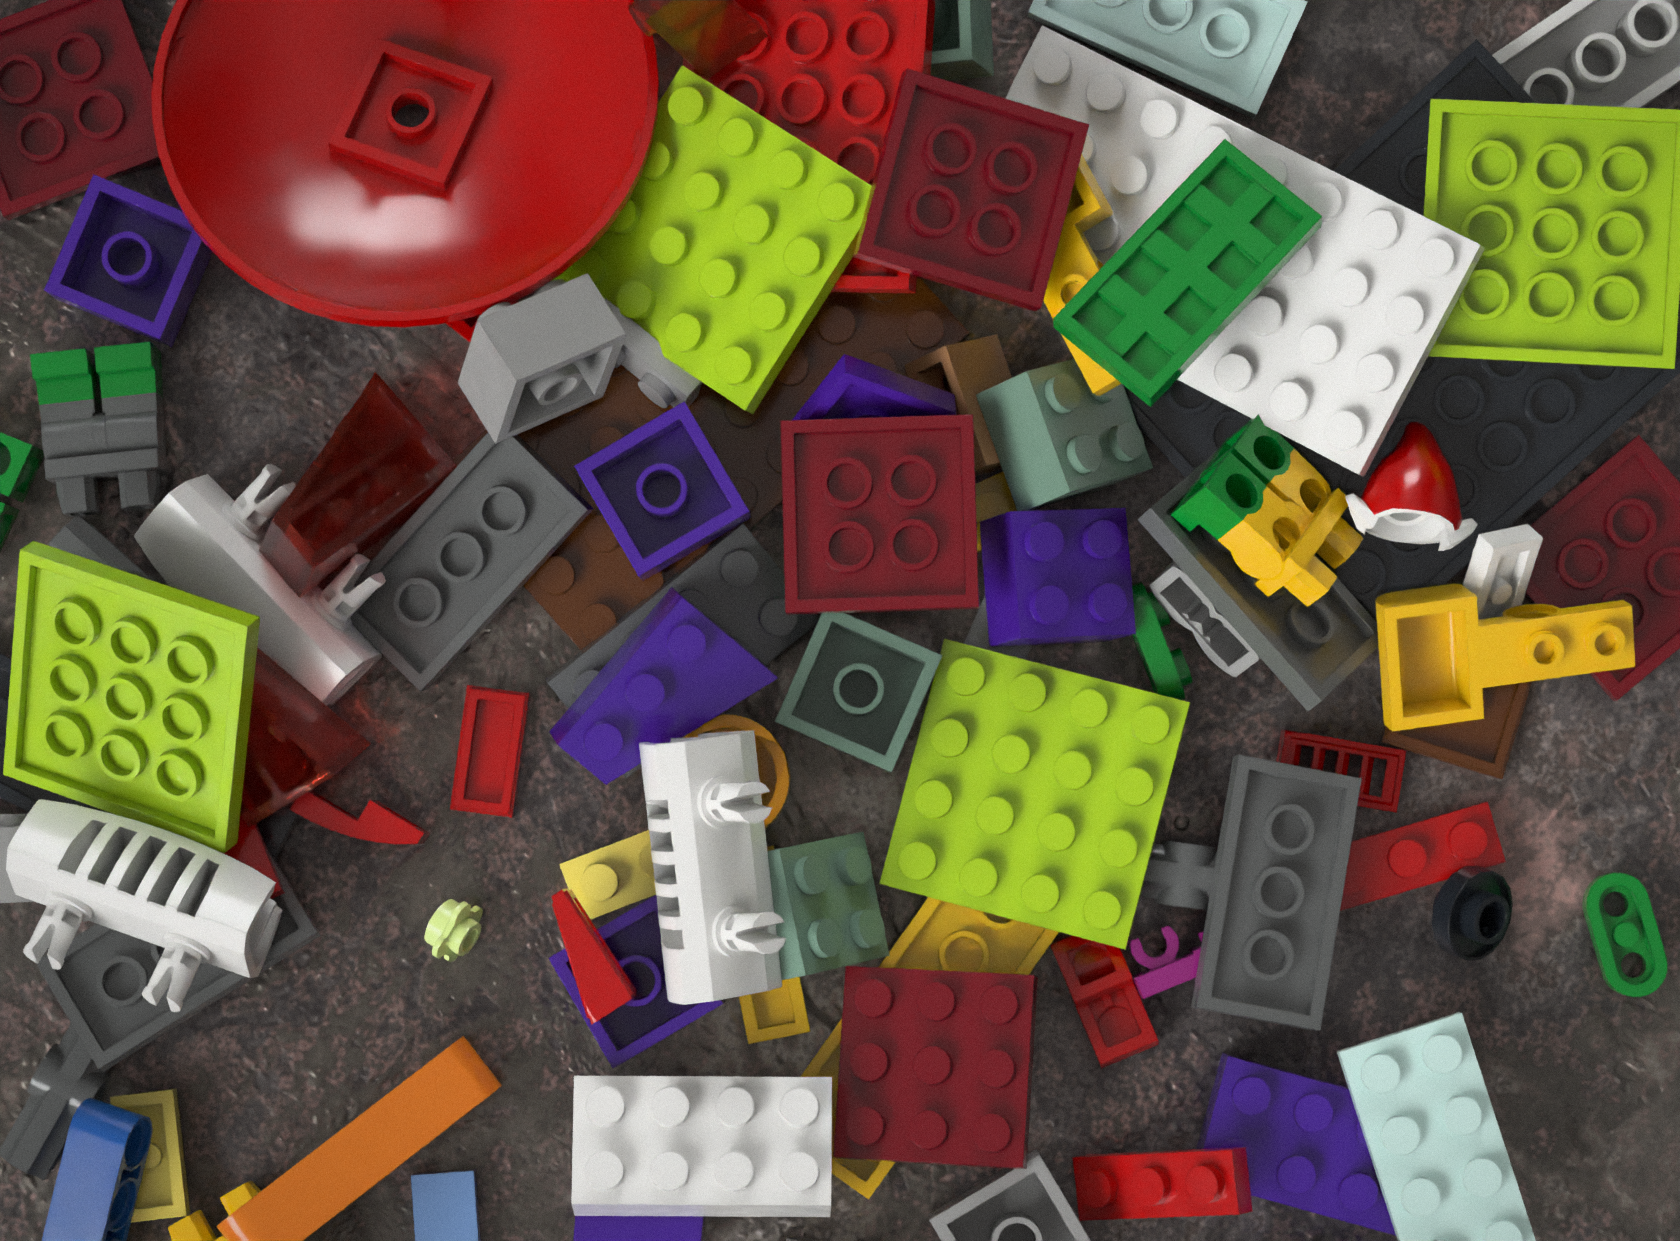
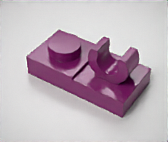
[1129,925,1204,999]

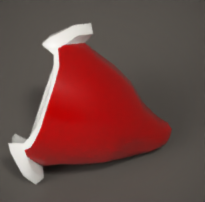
[1345,422,1478,551]

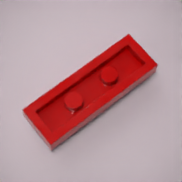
[1340,801,1506,911]
[1073,1147,1253,1221]

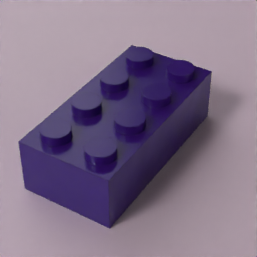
[1196,1052,1396,1236]

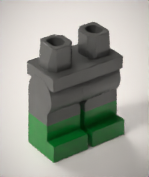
[30,341,169,517]

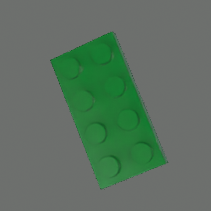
[1053,139,1322,407]

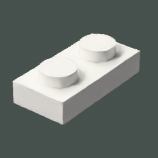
[1463,524,1543,620]

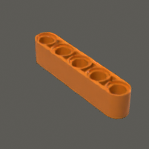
[216,1036,502,1241]

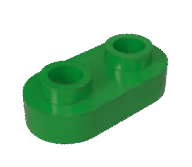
[1132,581,1193,700]
[1582,872,1668,997]

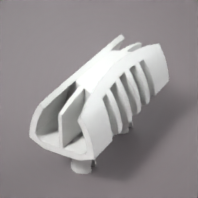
[134,464,386,717]
[639,730,786,1005]
[6,799,283,1012]

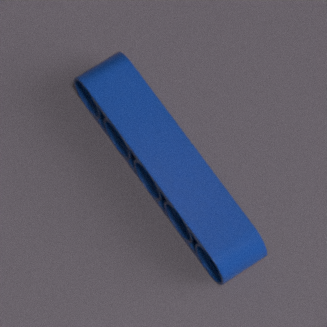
[41,1098,153,1241]

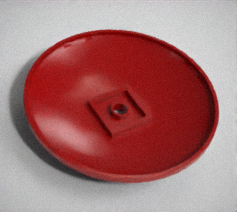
[151,0,660,328]

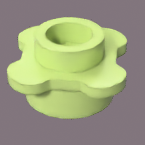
[424,899,483,962]

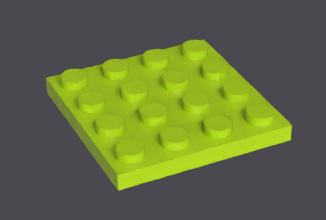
[552,65,872,414]
[1424,99,1680,369]
[3,541,260,853]
[879,639,1190,950]

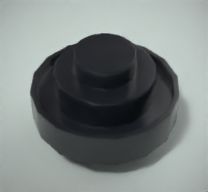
[1432,866,1513,961]

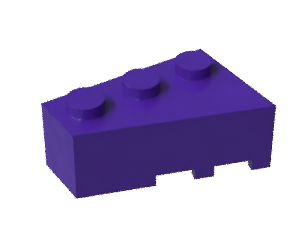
[549,587,778,785]

